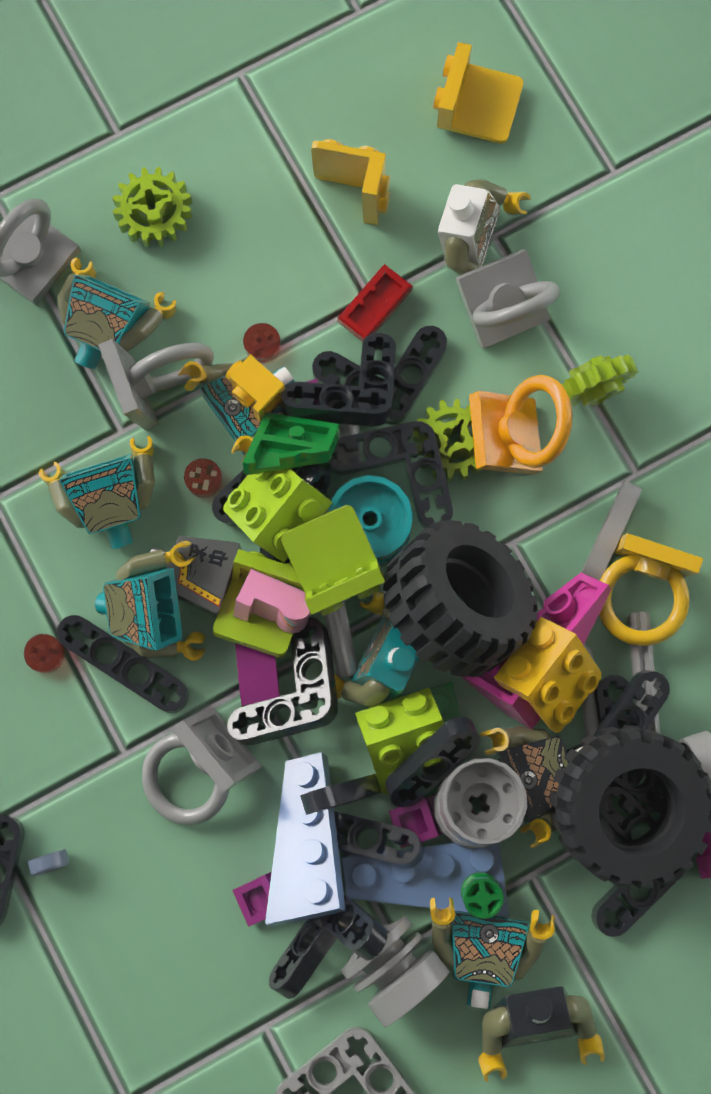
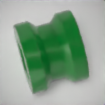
[461,872,504,919]

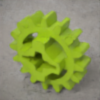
[112,167,193,247]
[562,354,639,407]
[412,399,481,482]

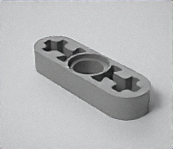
[581,480,642,581]

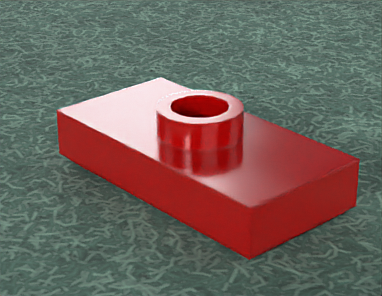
[337,264,413,342]

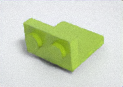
[223,468,333,562]
[281,505,385,615]
[213,549,304,657]
[355,688,444,795]

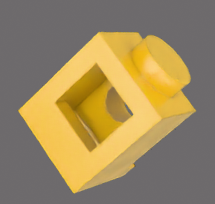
[225,354,285,422]

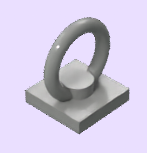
[0,198,81,306]
[455,249,560,348]
[99,339,214,430]
[142,707,262,825]

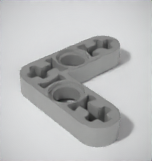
[275,1026,416,1094]

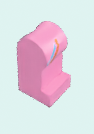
[233,569,310,633]

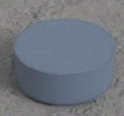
[28,849,70,877]

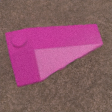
[461,573,612,729]

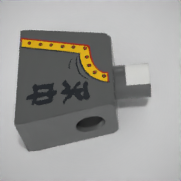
[151,536,242,617]

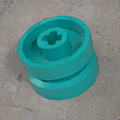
[329,475,413,566]

